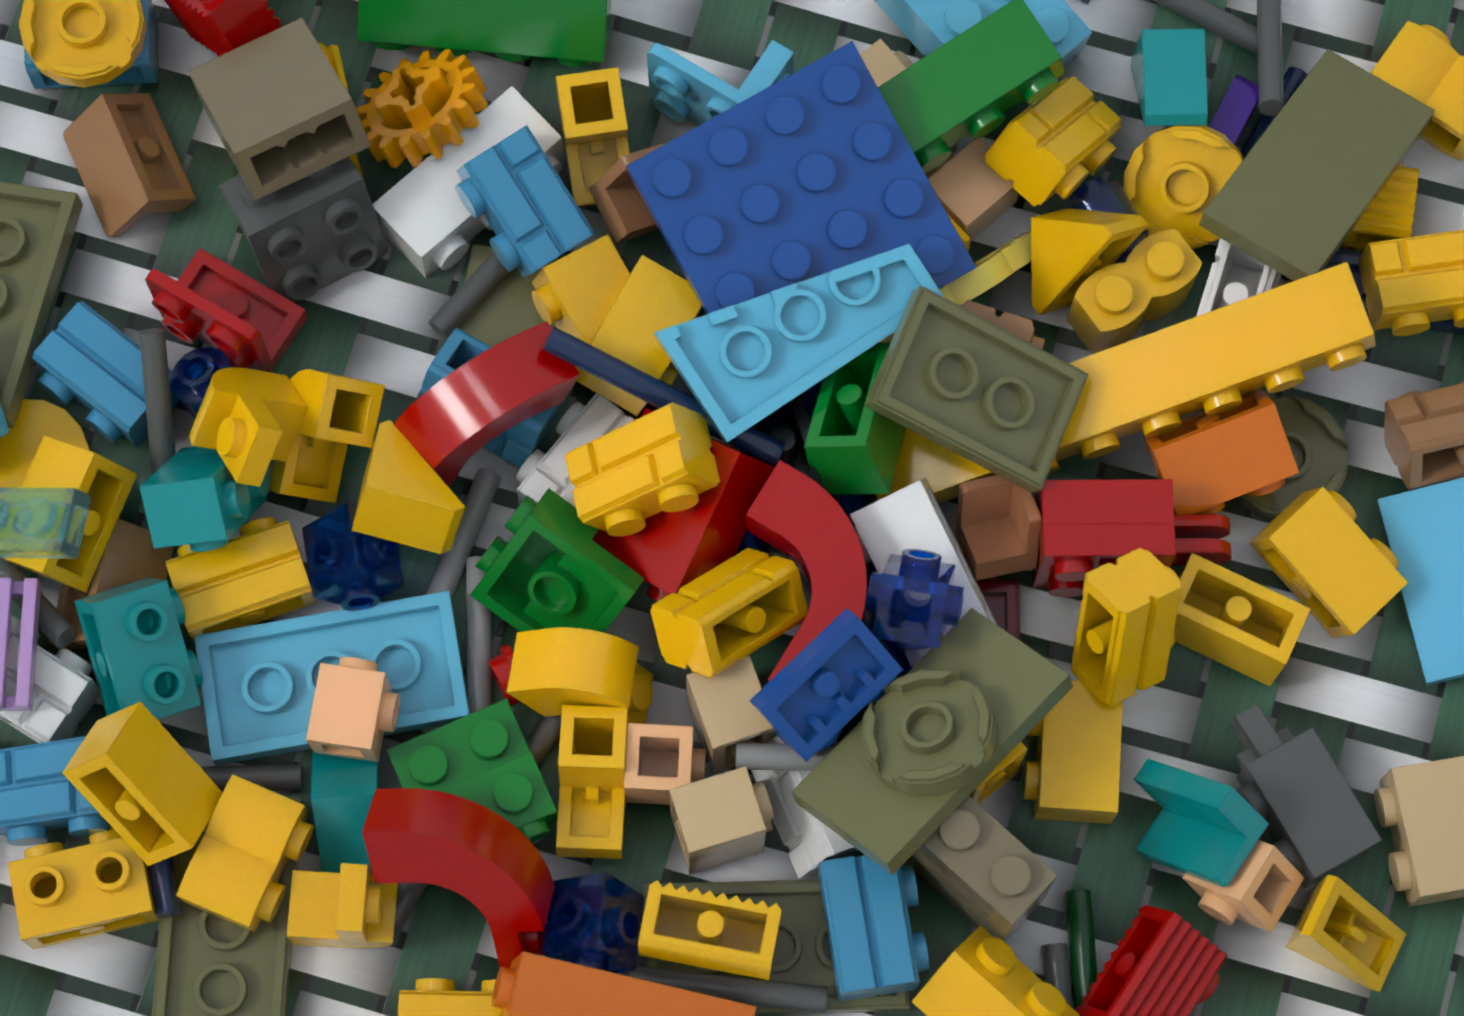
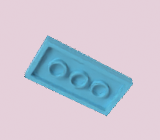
[194,591,470,766]

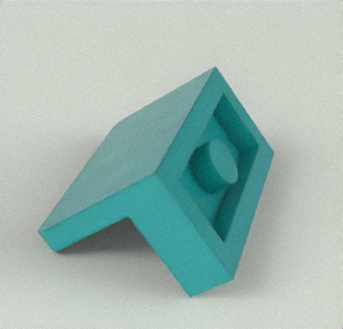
[1133,759,1269,887]

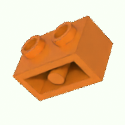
[1142,388,1299,515]

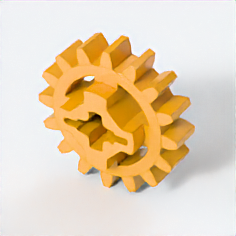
[356,49,488,168]

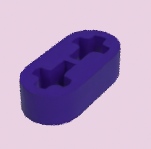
[1209,74,1259,146]

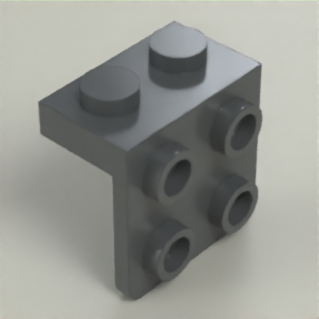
[218,157,388,302]

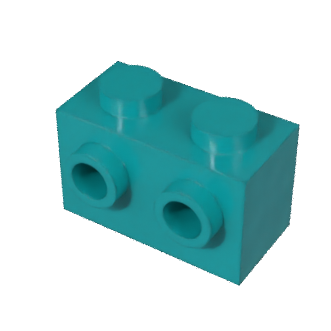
[139,446,270,552]
[74,578,203,720]

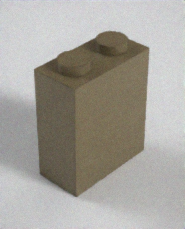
[188,18,371,201]
[905,796,1058,942]

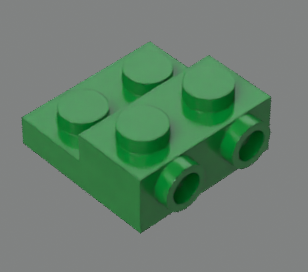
[470,488,645,632]
[387,698,558,844]

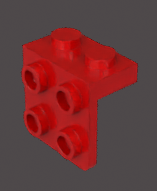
[145,248,308,372]

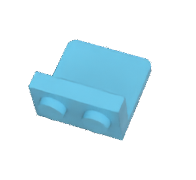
[647,40,794,126]

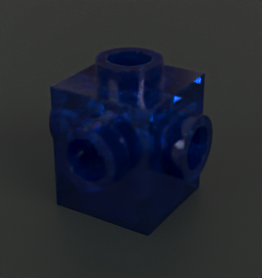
[302,502,404,611]
[866,549,965,650]
[543,872,645,973]

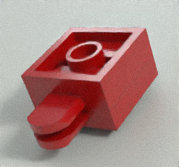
[1032,479,1232,597]

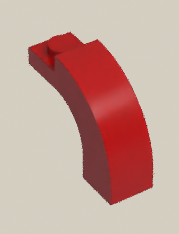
[394,321,580,488]
[746,460,867,682]
[362,788,555,968]

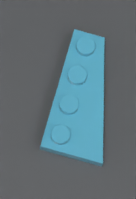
[653,244,944,443]

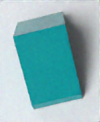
[1131,29,1208,126]
[311,751,382,873]

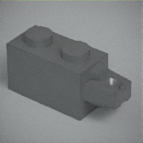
[1230,704,1382,889]

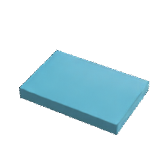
[1377,477,1464,686]

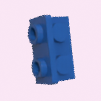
[749,608,903,762]

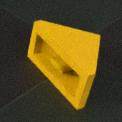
[1031,208,1149,315]
[351,420,465,554]
[1286,874,1406,992]

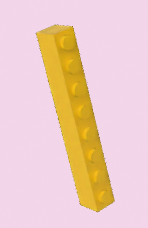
[876,262,1376,504]

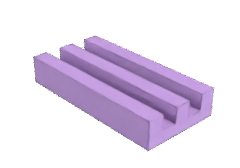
[0,578,41,711]

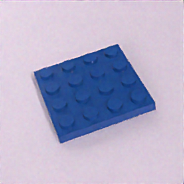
[625,41,976,315]

